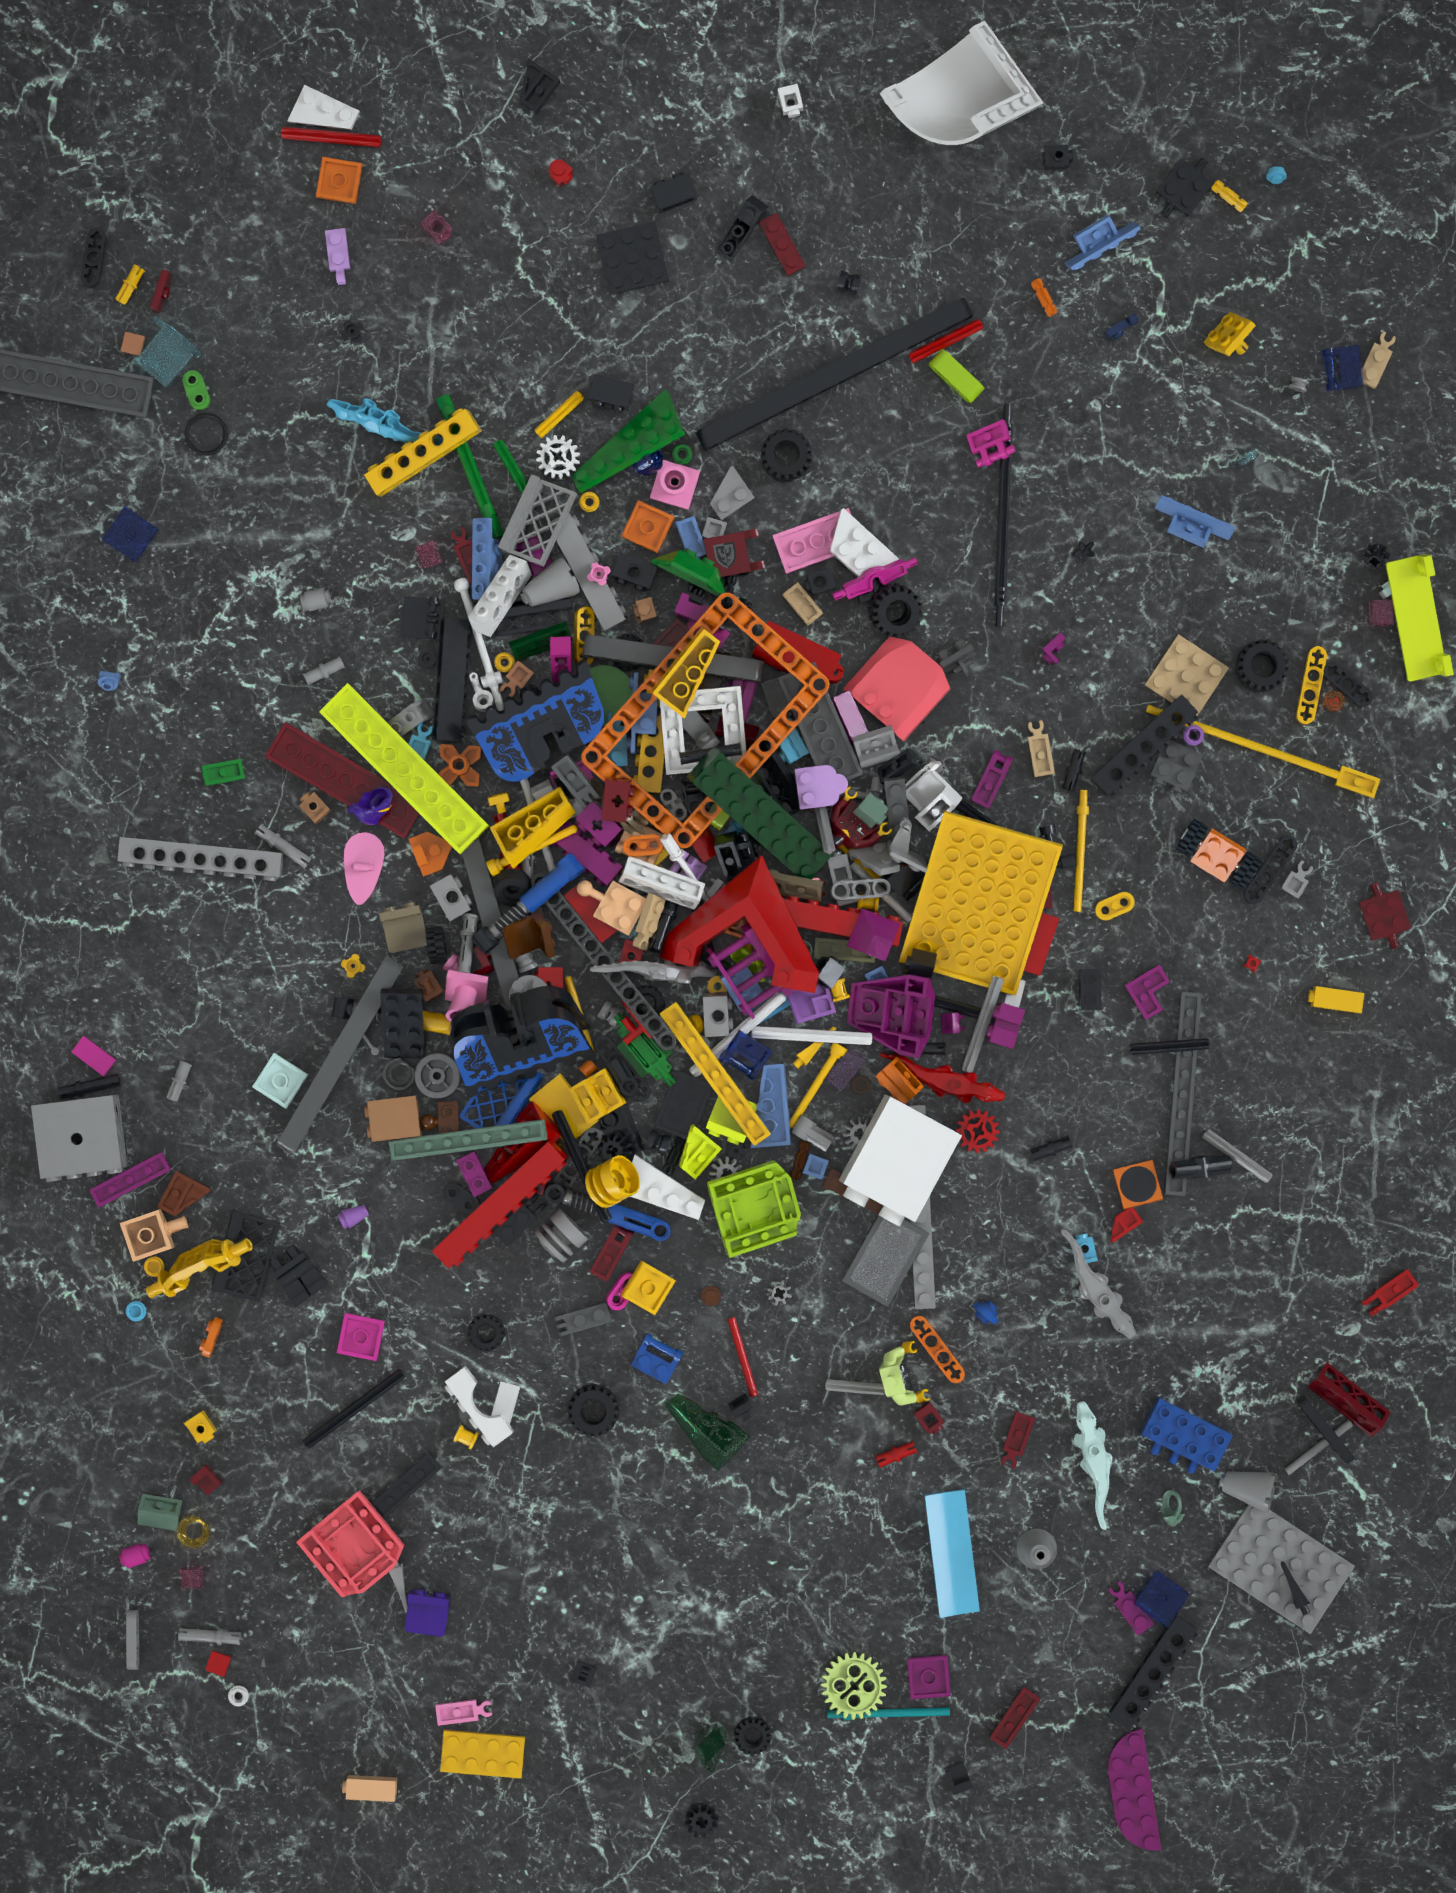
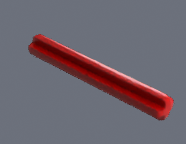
[908,319,983,363]

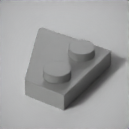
[710,466,755,521]
[849,842,900,876]

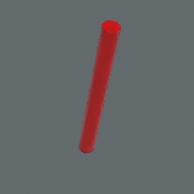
[727,1317,758,1397]

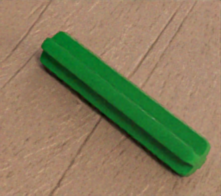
[493,439,528,494]

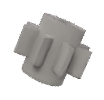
[767,1280,792,1306]

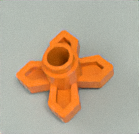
[439,744,481,787]

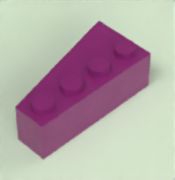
[552,820,624,887]

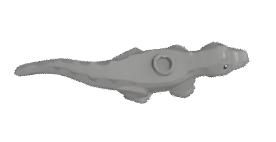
[590,961,717,984]
[1061,1229,1136,1338]

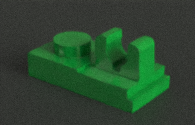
[201,759,245,786]

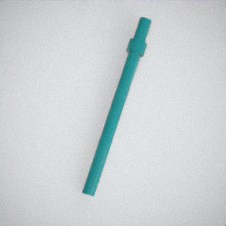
[827,1708,950,1720]

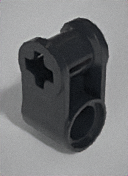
[681,780,704,815]

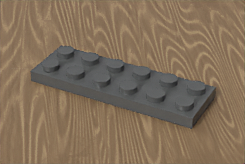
[778,662,863,781]

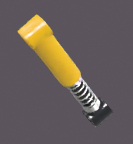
[331,997,450,1035]

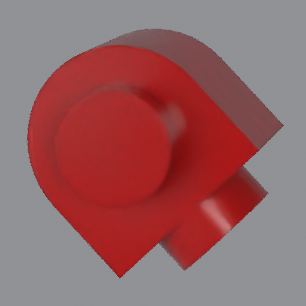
[549,159,573,187]

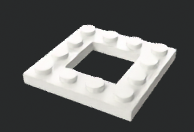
[660,686,746,775]

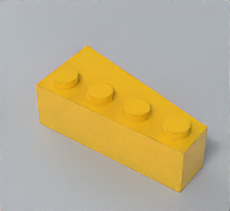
[651,627,720,719]
[490,787,576,869]

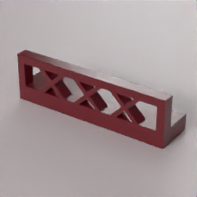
[1308,1362,1391,1437]

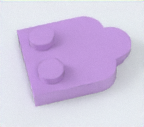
[795,765,848,810]

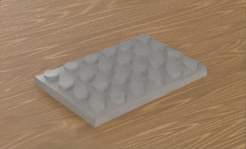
[1208,1504,1355,1634]

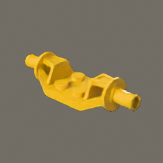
[146,1238,253,1298]

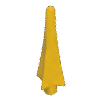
[793,1026,836,1069]

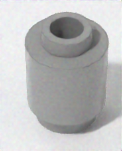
[300,587,332,611]

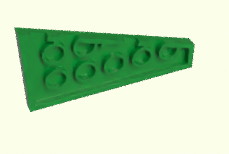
[572,389,685,494]

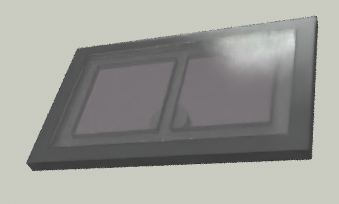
[842,1216,929,1307]

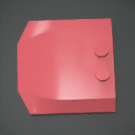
[843,636,951,742]
[296,1490,405,1597]

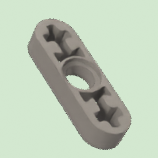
[126,1610,139,1670]

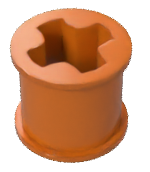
[578,1061,599,1078]

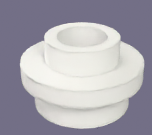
[228,1685,249,1706]

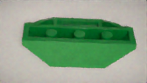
[651,548,726,599]

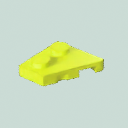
[679,1124,722,1180]

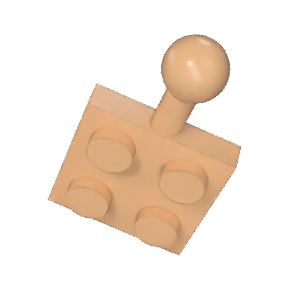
[577,880,646,936]

